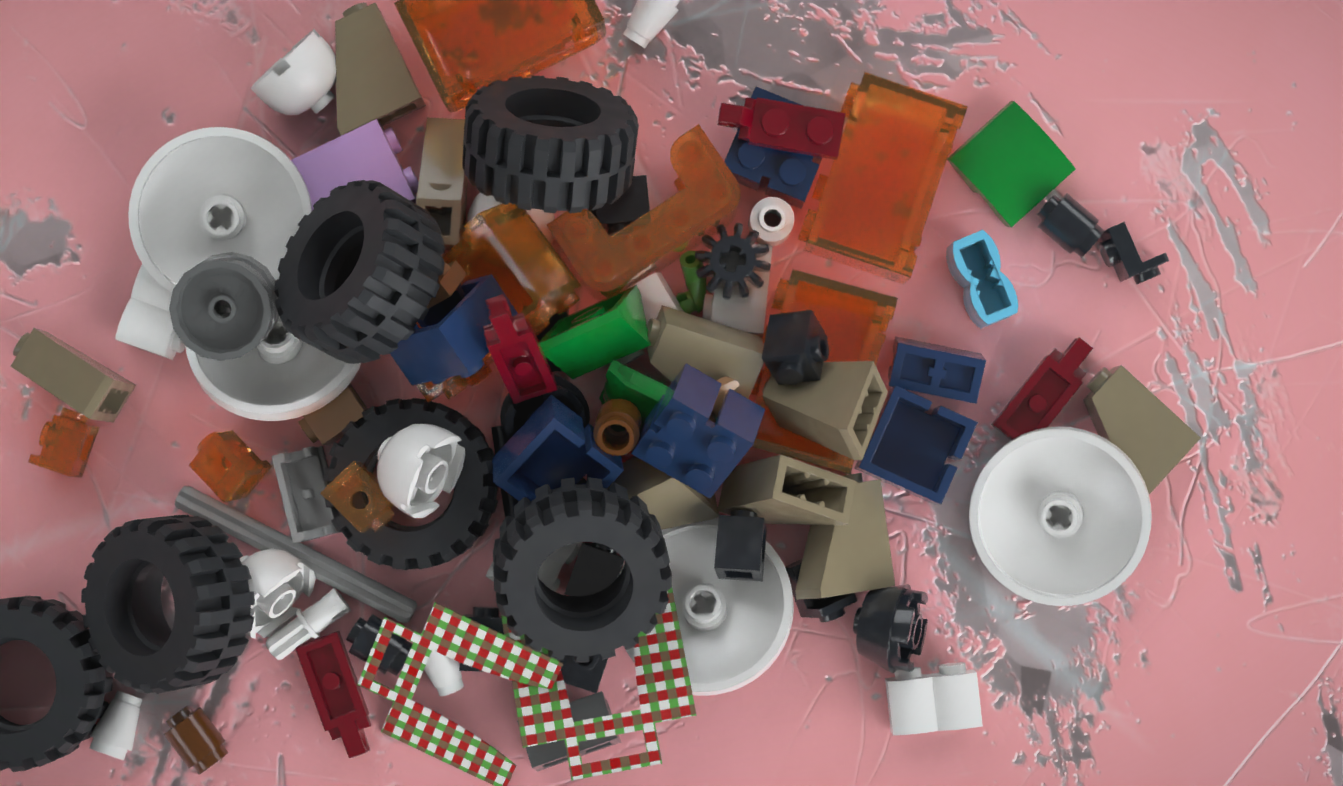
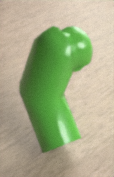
[676,251,707,314]

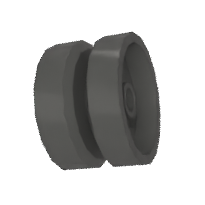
[169,252,279,361]

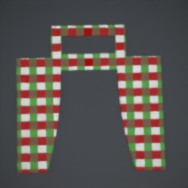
[501,588,696,781]
[357,602,563,786]

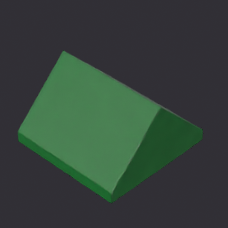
[539,285,651,379]

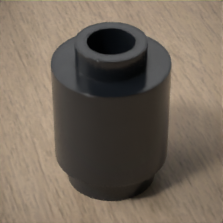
[1037,193,1105,258]
[346,614,412,676]

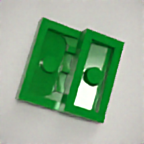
[947,101,1076,228]

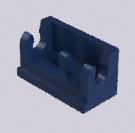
[888,336,986,404]

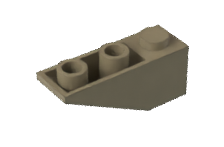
[416,117,468,251]

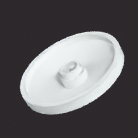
[128,127,312,308]
[185,308,361,421]
[969,426,1152,606]
[619,517,794,696]

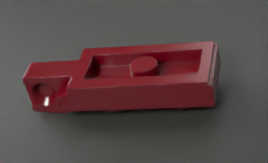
[717,97,846,160]
[483,294,557,404]
[991,337,1093,440]
[295,631,371,758]

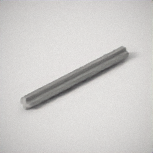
[175,486,417,623]

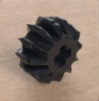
[695,223,771,300]

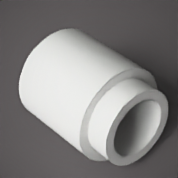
[748,197,795,246]

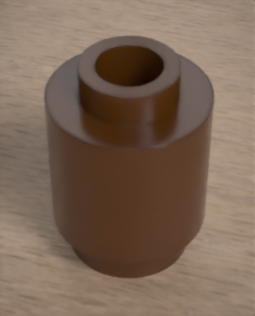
[593,399,642,456]
[163,705,228,774]

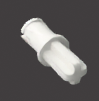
[266,588,351,660]

